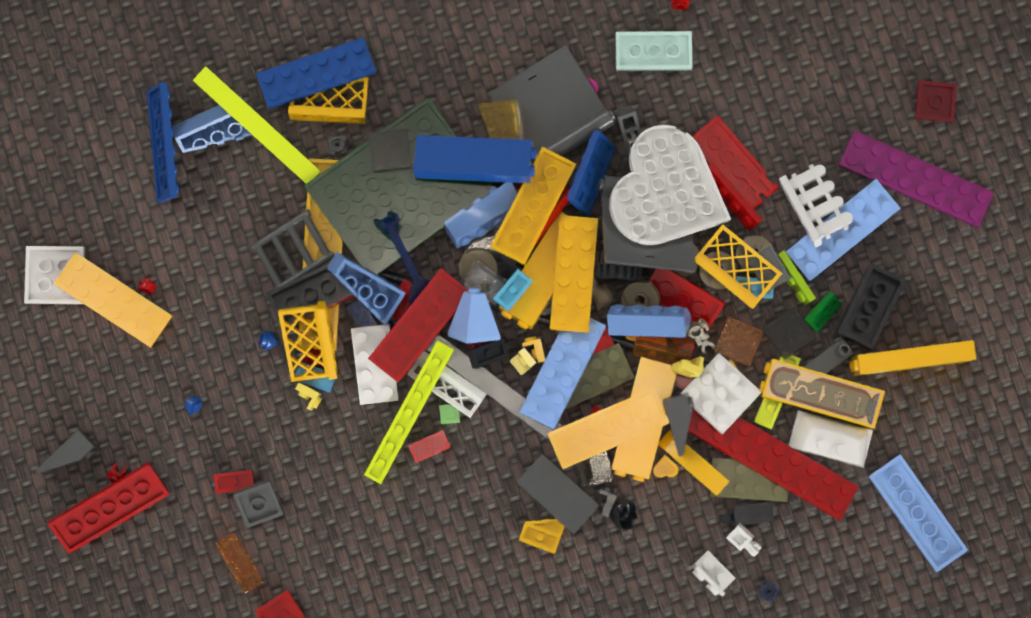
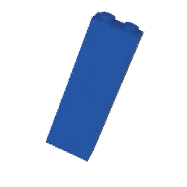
[413,135,536,183]

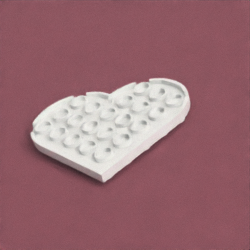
[609,125,731,245]

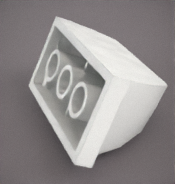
[788,410,873,468]

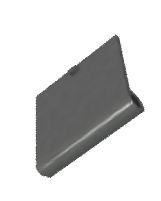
[489,45,616,165]
[598,175,696,273]

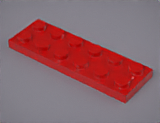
[368,268,469,382]
[48,462,170,554]

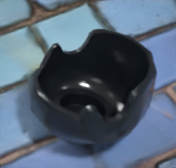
[610,499,638,531]

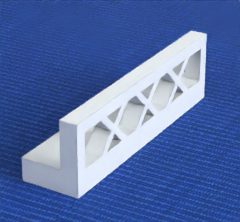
[407,351,486,418]

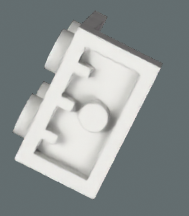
[691,550,736,596]

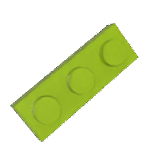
[777,250,816,305]

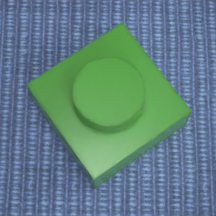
[439,404,460,425]

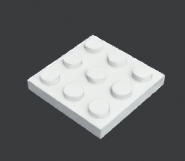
[24,246,85,304]
[680,353,762,434]

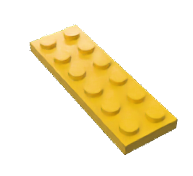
[490,147,576,265]
[550,215,598,333]
[53,252,173,348]
[547,387,669,469]

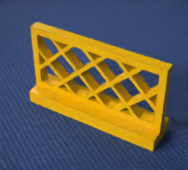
[288,77,369,124]
[695,224,782,309]
[278,301,338,382]

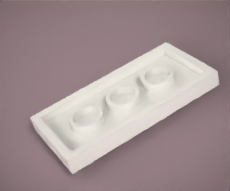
[351,324,399,405]

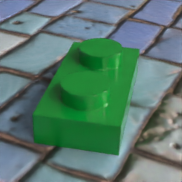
[804,291,842,333]

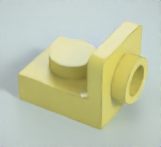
[510,348,536,375]
[671,356,704,379]
[295,383,322,411]

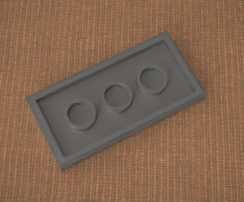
[516,454,600,535]

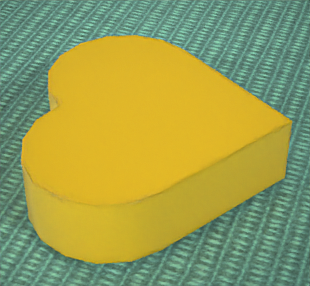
[653,454,678,478]

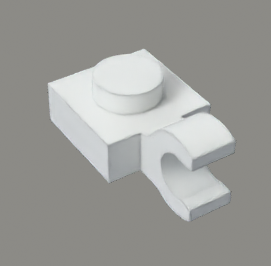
[726,523,762,557]

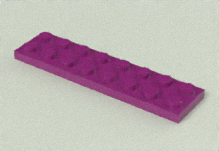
[838,130,994,228]

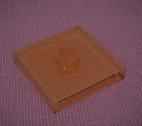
[714,317,764,367]

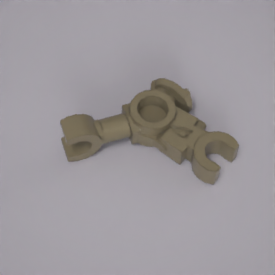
[687,318,715,354]

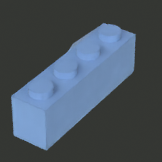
[172,95,254,153]
[444,182,517,248]
[327,252,406,326]
[607,304,692,338]

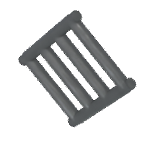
[251,209,335,289]

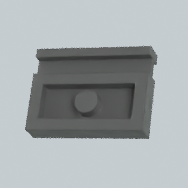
[748,245,791,292]

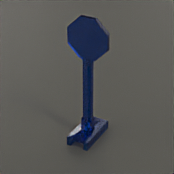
[373,211,431,305]

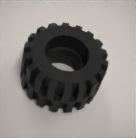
[593,250,642,282]

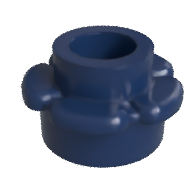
[759,582,778,601]

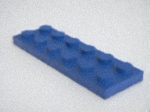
[256,37,376,110]
[147,83,179,203]

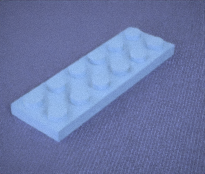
[786,179,901,281]
[519,318,606,430]
[868,454,968,572]

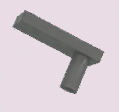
[803,338,854,374]

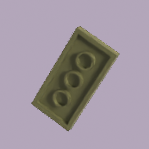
[565,343,635,409]
[710,458,788,502]

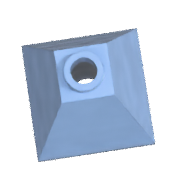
[447,287,500,343]

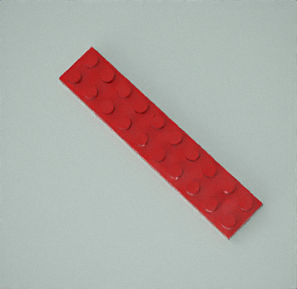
[689,408,859,521]

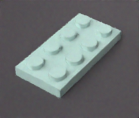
[616,31,692,71]

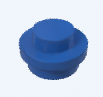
[185,396,202,414]

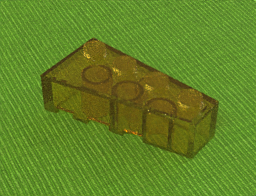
[478,99,522,140]

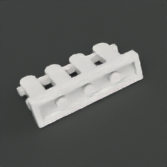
[779,164,853,248]

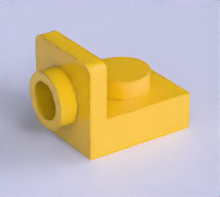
[522,336,545,364]

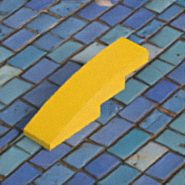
[658,430,729,496]

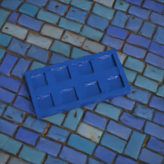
[567,130,616,216]

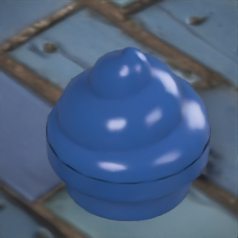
[259,330,280,350]

